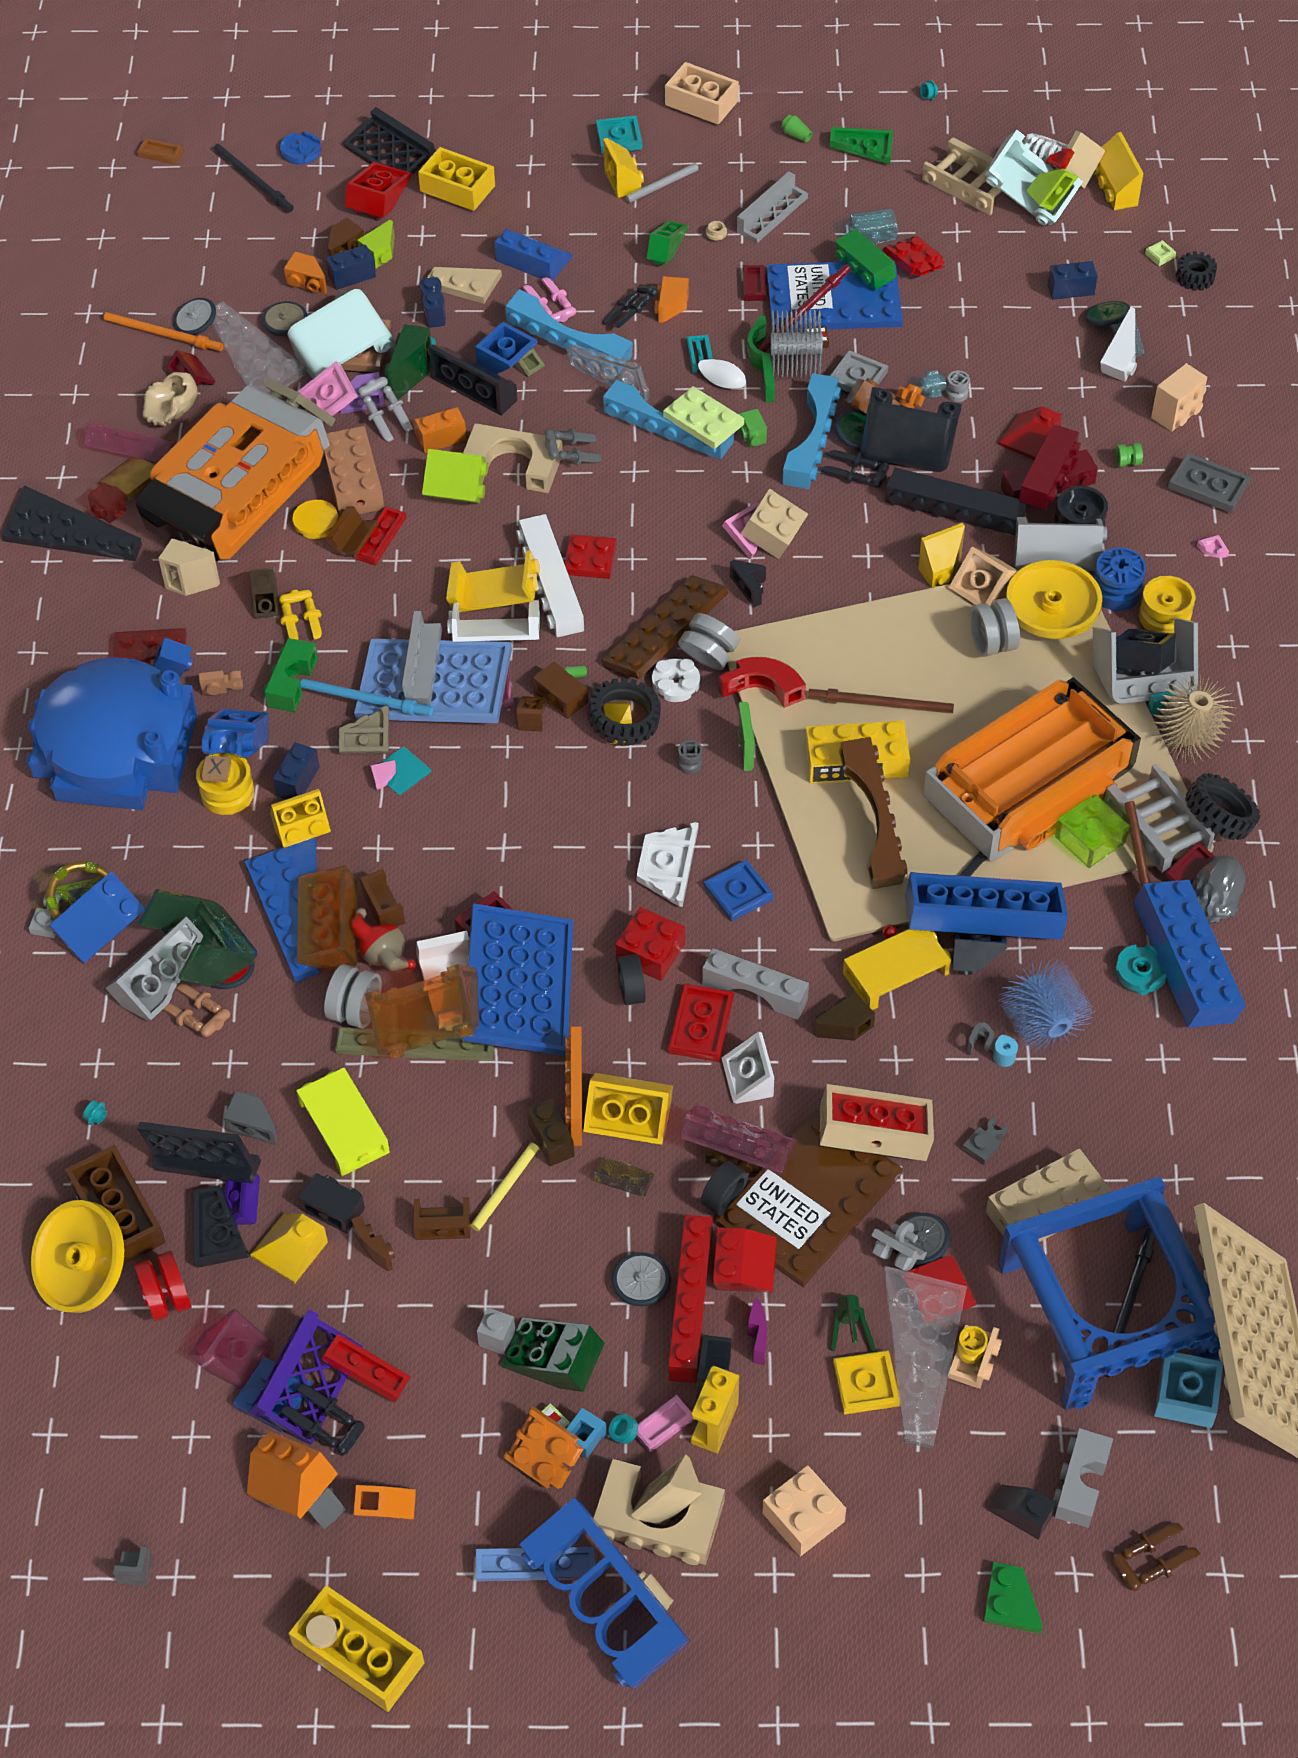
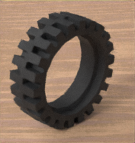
[588,678,661,746]
[1185,773,1261,840]

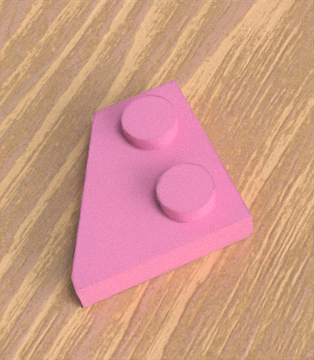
[722,502,760,559]

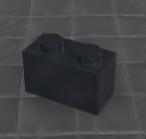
[299,1173,365,1234]

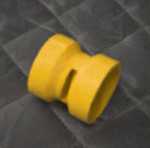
[957,1326,988,1364]

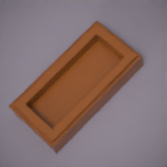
[137,138,184,165]

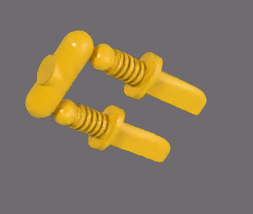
[279,590,322,640]

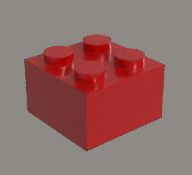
[615,907,685,981]

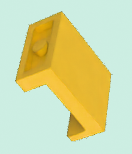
[691,1366,739,1454]

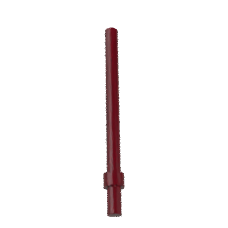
[757,264,851,352]

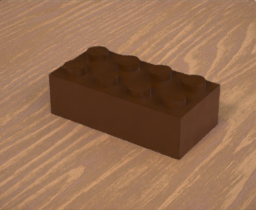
[65,1144,166,1264]

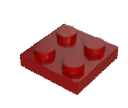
[565,534,617,579]

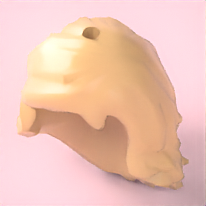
[142,372,198,427]

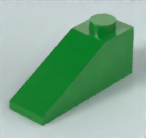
[647,220,689,265]

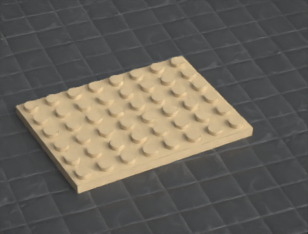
[1194,1203,1298,1458]

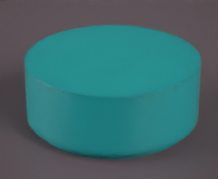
[609,1413,638,1444]

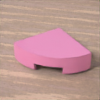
[1197,535,1229,558]
[371,760,396,789]

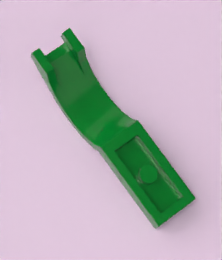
[747,316,775,403]

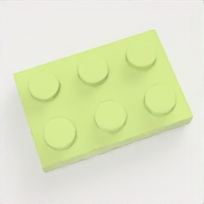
[663,386,744,449]

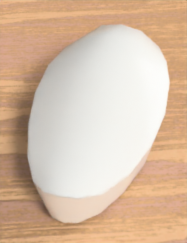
[698,359,746,389]

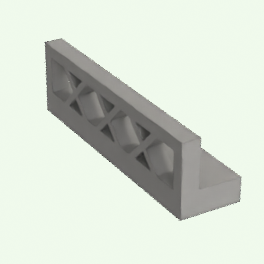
[737,171,808,243]
[402,611,442,704]

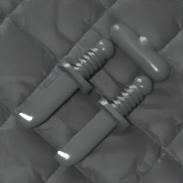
[544,428,602,465]

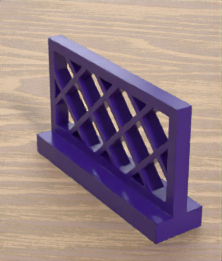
[249,1309,363,1445]

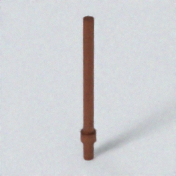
[808,688,954,713]

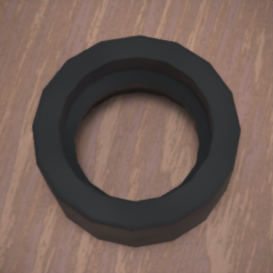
[617,954,646,1005]
[701,1161,748,1216]

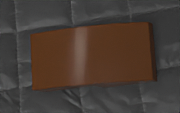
[351,1216,395,1271]

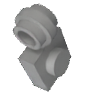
[29,891,63,938]

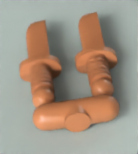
[163,983,230,1037]

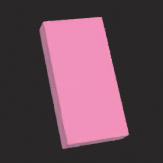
[636,1395,695,1453]

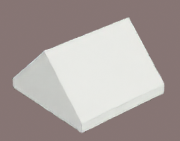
[722,1032,774,1104]

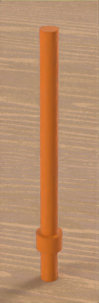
[104,312,224,352]

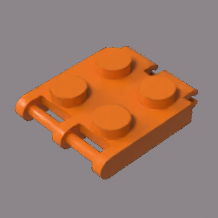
[503,1407,584,1489]

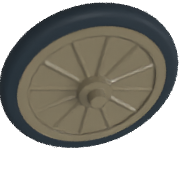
[262,301,308,336]

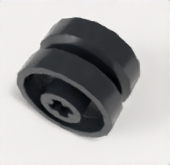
[1054,486,1108,527]

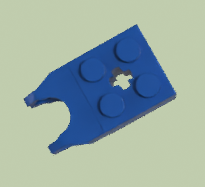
[202,708,269,758]

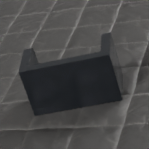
[696,1335,732,1401]

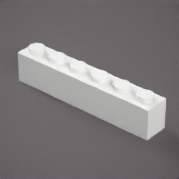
[516,514,584,637]

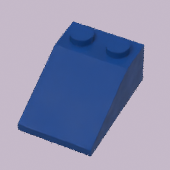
[49,871,146,964]

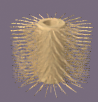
[1150,675,1234,763]

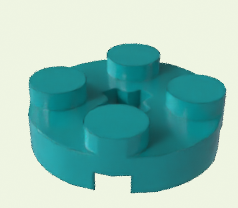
[1115,945,1167,995]

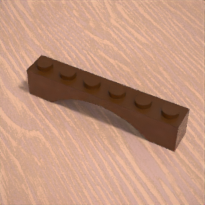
[839,737,908,889]

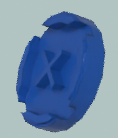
[280,132,321,165]

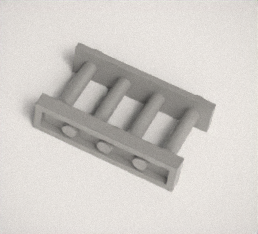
[1104,764,1215,873]

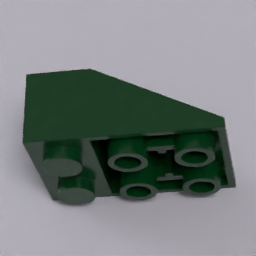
[385,324,432,400]
[500,1317,605,1392]

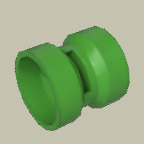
[1115,443,1143,467]

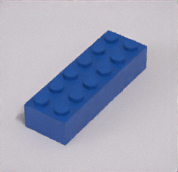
[905,872,1068,940]
[1133,880,1246,1028]

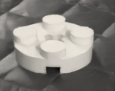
[652,659,700,702]

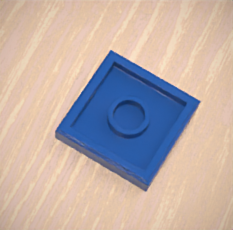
[704,860,774,922]

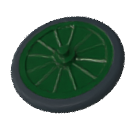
[1085,301,1130,326]
[835,410,866,449]

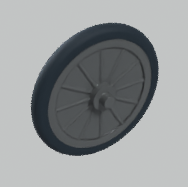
[894,1213,950,1265]

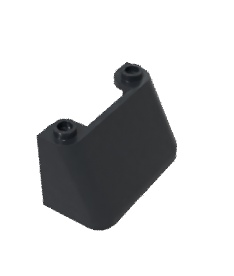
[860,387,962,472]

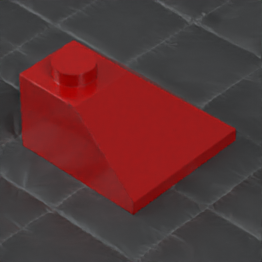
[999,406,1062,460]

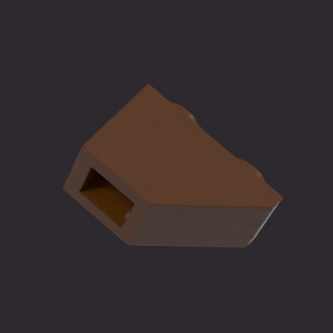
[328,218,364,256]

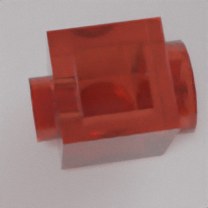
[87,483,127,524]

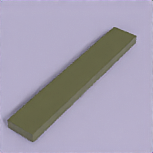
[335,1027,495,1061]

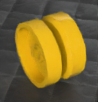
[1139,576,1196,633]
[196,753,254,815]

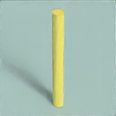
[470,1142,539,1231]

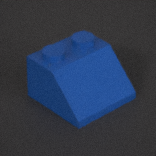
[475,322,538,374]

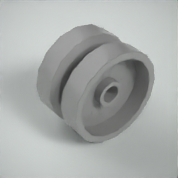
[969,598,1020,657]
[678,613,740,670]
[324,964,382,1029]

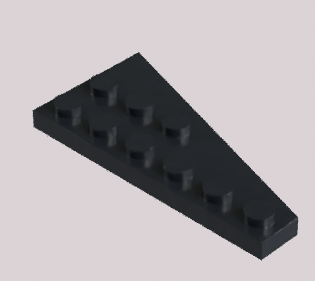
[2,485,142,561]

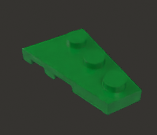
[830,127,893,164]

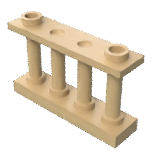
[922,137,1001,215]

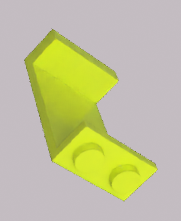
[296,1068,390,1176]

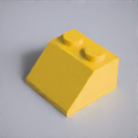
[603,138,644,198]

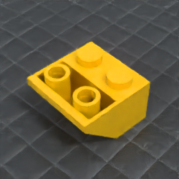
[270,789,331,848]

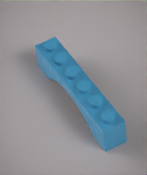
[505,289,633,374]
[783,373,841,489]
[603,380,734,460]

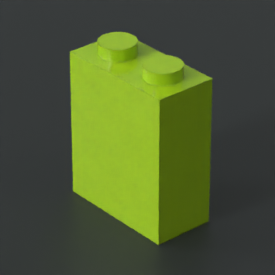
[422,449,488,504]

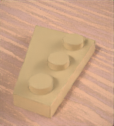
[427,267,502,304]

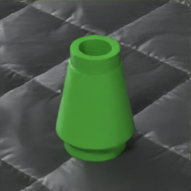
[781,114,813,142]

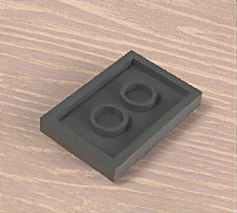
[1168,453,1251,513]

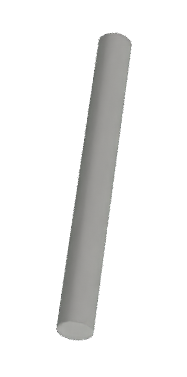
[625,163,699,203]

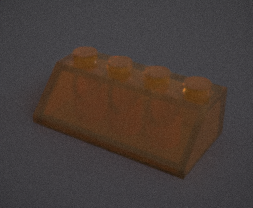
[297,865,357,971]

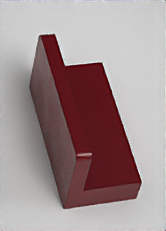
[165,350,216,387]

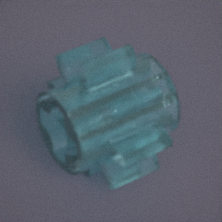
[921,370,947,398]

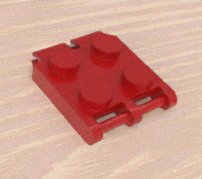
[883,236,945,277]

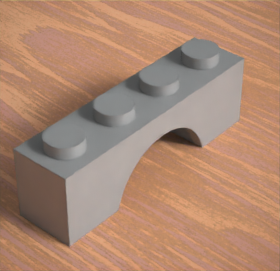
[702,948,809,1020]

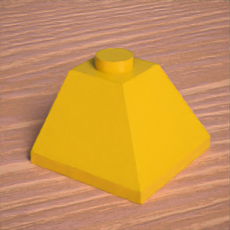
[918,523,965,588]
[250,1213,328,1284]

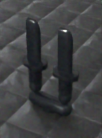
[603,284,658,328]
[821,450,889,488]
[279,1384,365,1456]

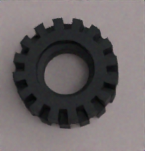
[1176,251,1217,291]

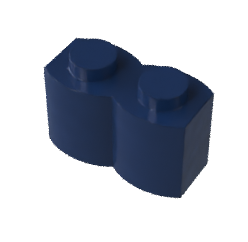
[420,277,446,328]

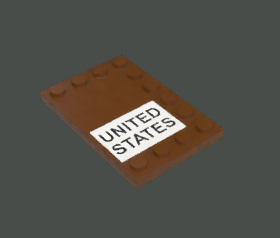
[717,1110,903,1287]

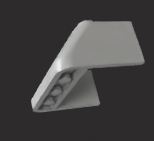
[1093,618,1198,704]

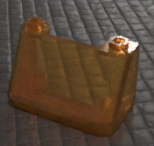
[365,964,479,1059]

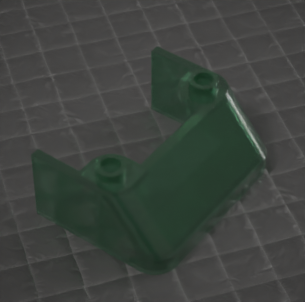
[139,889,258,987]

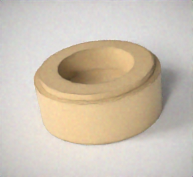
[306,1615,337,1648]

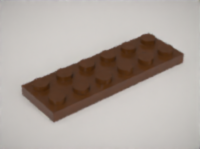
[602,575,729,679]

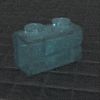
[850,209,898,243]

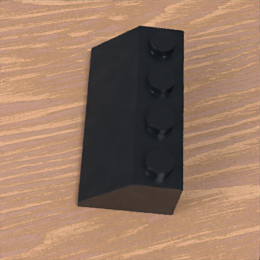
[429,344,518,416]

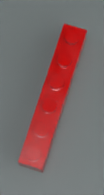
[669,1215,713,1383]

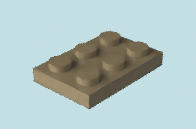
[263,377,336,427]

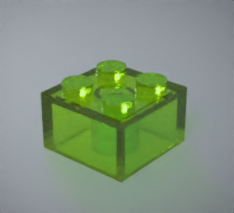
[1055,794,1130,868]

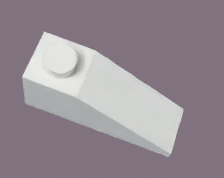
[1100,307,1137,382]

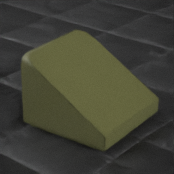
[514,348,545,377]

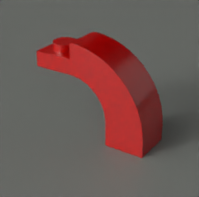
[719,657,806,708]

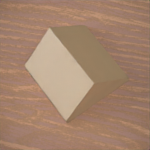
[631,1454,702,1525]

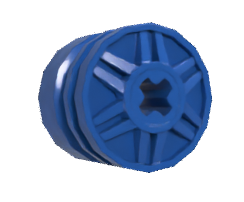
[1094,547,1146,611]

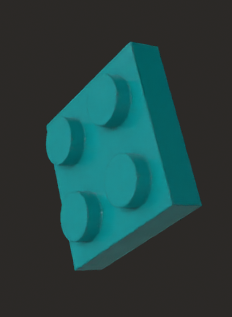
[596,116,642,154]

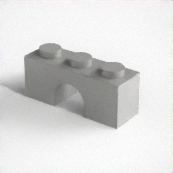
[1053,1428,1113,1528]

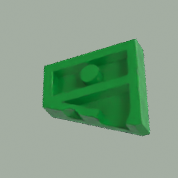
[984,1562,1043,1634]

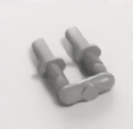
[358,377,414,442]

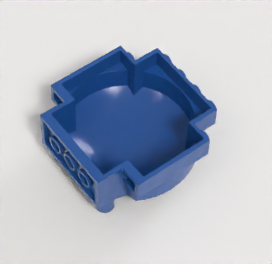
[27,658,198,810]

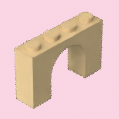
[463,423,563,493]
[594,1459,725,1565]

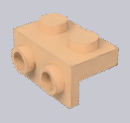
[948,1325,1002,1389]

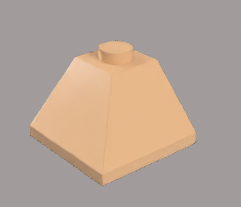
[949,547,1017,606]

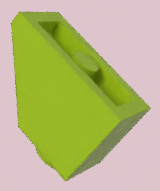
[1026,168,1078,211]
[358,220,395,268]

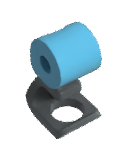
[966,1022,1018,1067]

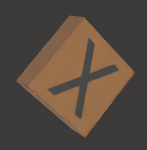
[202,756,231,782]

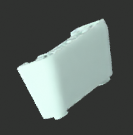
[985,130,1083,226]
[288,289,396,379]

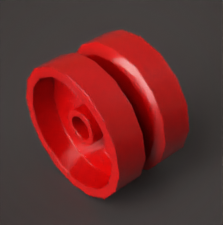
[134,1251,192,1322]

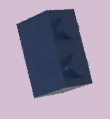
[326,245,376,290]
[1048,261,1098,300]
[273,742,320,800]

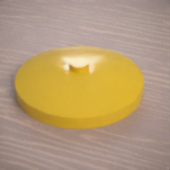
[1006,560,1102,639]
[31,1200,124,1313]

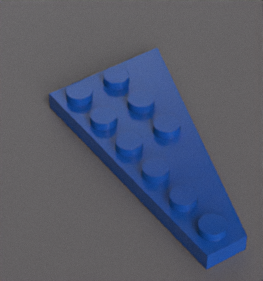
[245,837,319,982]

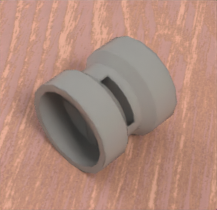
[946,370,970,402]

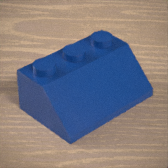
[495,229,573,281]

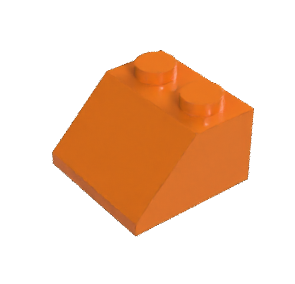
[410,407,467,454]

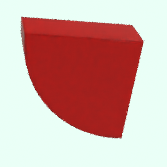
[1045,148,1075,169]

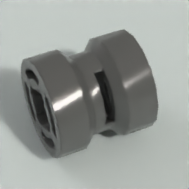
[678,740,703,774]

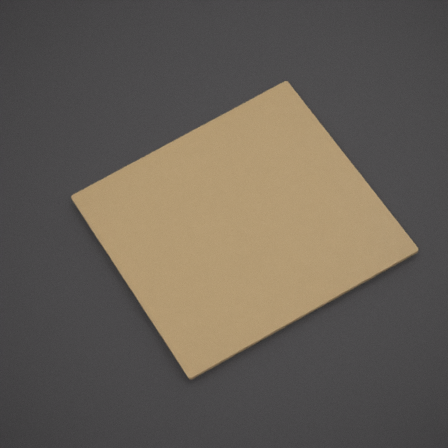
[727,569,1214,941]

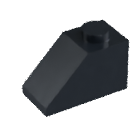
[987,1485,1056,1540]

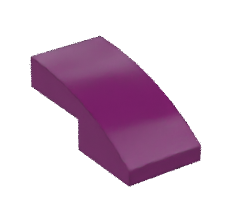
[748,1298,767,1365]

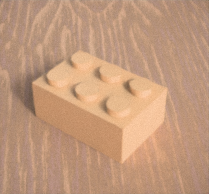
[665,62,739,125]

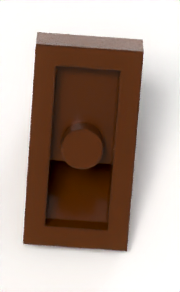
[517,696,546,732]

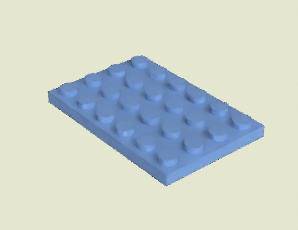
[354,639,512,723]

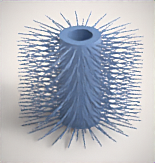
[998,959,1095,1052]

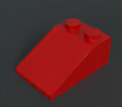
[345,162,411,218]

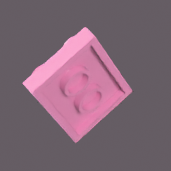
[297,361,358,424]

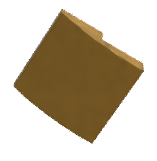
[99,457,155,501]

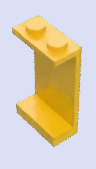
[446,550,540,613]
[843,929,952,1010]

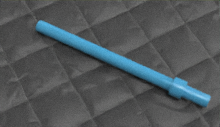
[301,678,434,717]

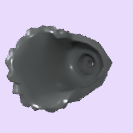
[1191,856,1246,923]

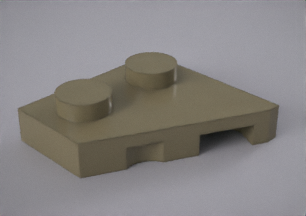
[339,706,389,754]

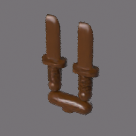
[1111,1523,1200,1591]

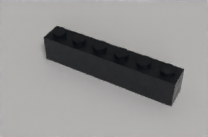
[885,467,1027,535]

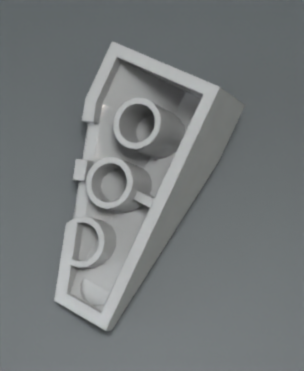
[106,916,203,1021]

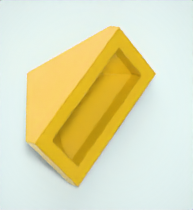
[603,701,632,744]

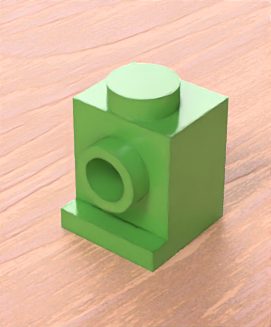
[737,409,767,447]

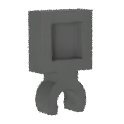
[962,1117,1008,1165]

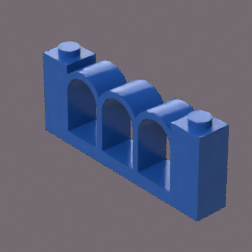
[519,1497,690,1689]

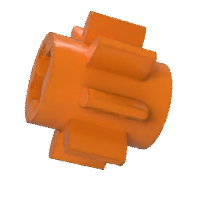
[896,383,925,409]

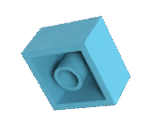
[1154,1352,1223,1428]

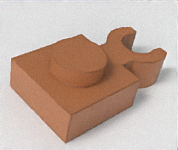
[199,671,243,696]

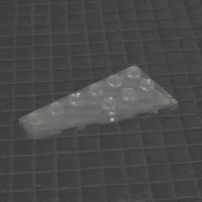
[211,301,307,393]
[884,1266,967,1449]

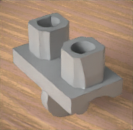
[872,1221,927,1271]

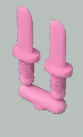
[522,277,576,322]

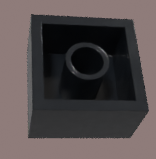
[1116,628,1176,675]

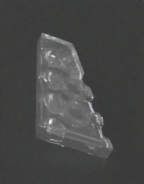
[566,344,651,402]

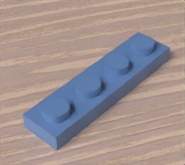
[476,1547,595,1581]

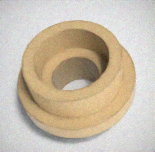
[706,221,727,241]

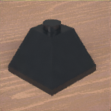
[952,932,1007,975]

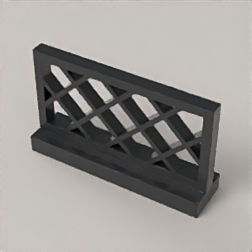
[343,107,436,176]
[137,1122,261,1184]

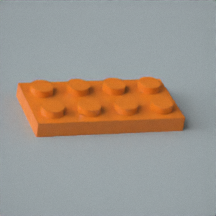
[565,1027,582,1146]

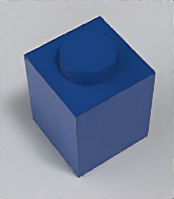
[153,637,193,678]

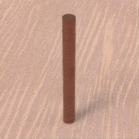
[1124,801,1150,887]

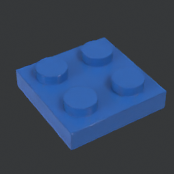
[233,1357,313,1433]

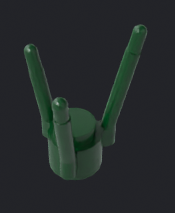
[830,1294,877,1353]

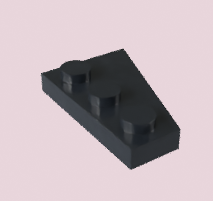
[193,1185,250,1268]

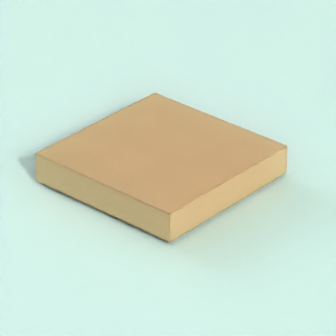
[1055,130,1105,188]

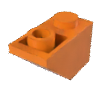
[284,252,327,295]
[655,276,689,323]
[354,1485,416,1519]

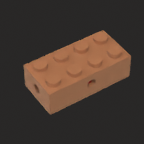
[323,426,384,517]

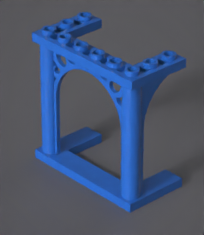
[998,1176,1221,1410]

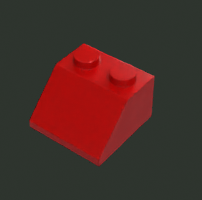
[713,1227,777,1293]

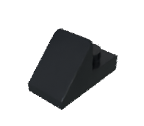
[730,560,766,608]

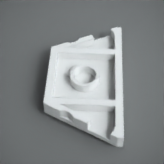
[637,822,698,907]

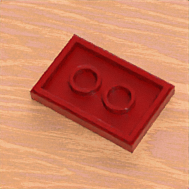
[668,984,734,1062]

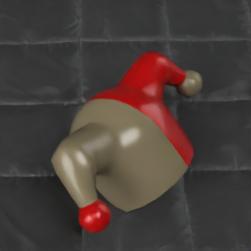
[350,908,416,971]

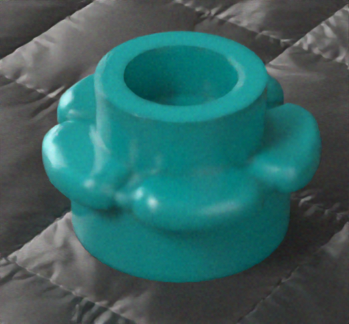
[920,81,938,101]
[83,1100,107,1125]

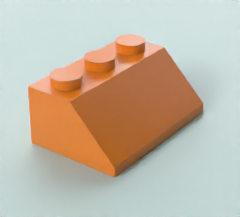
[247,1431,338,1519]

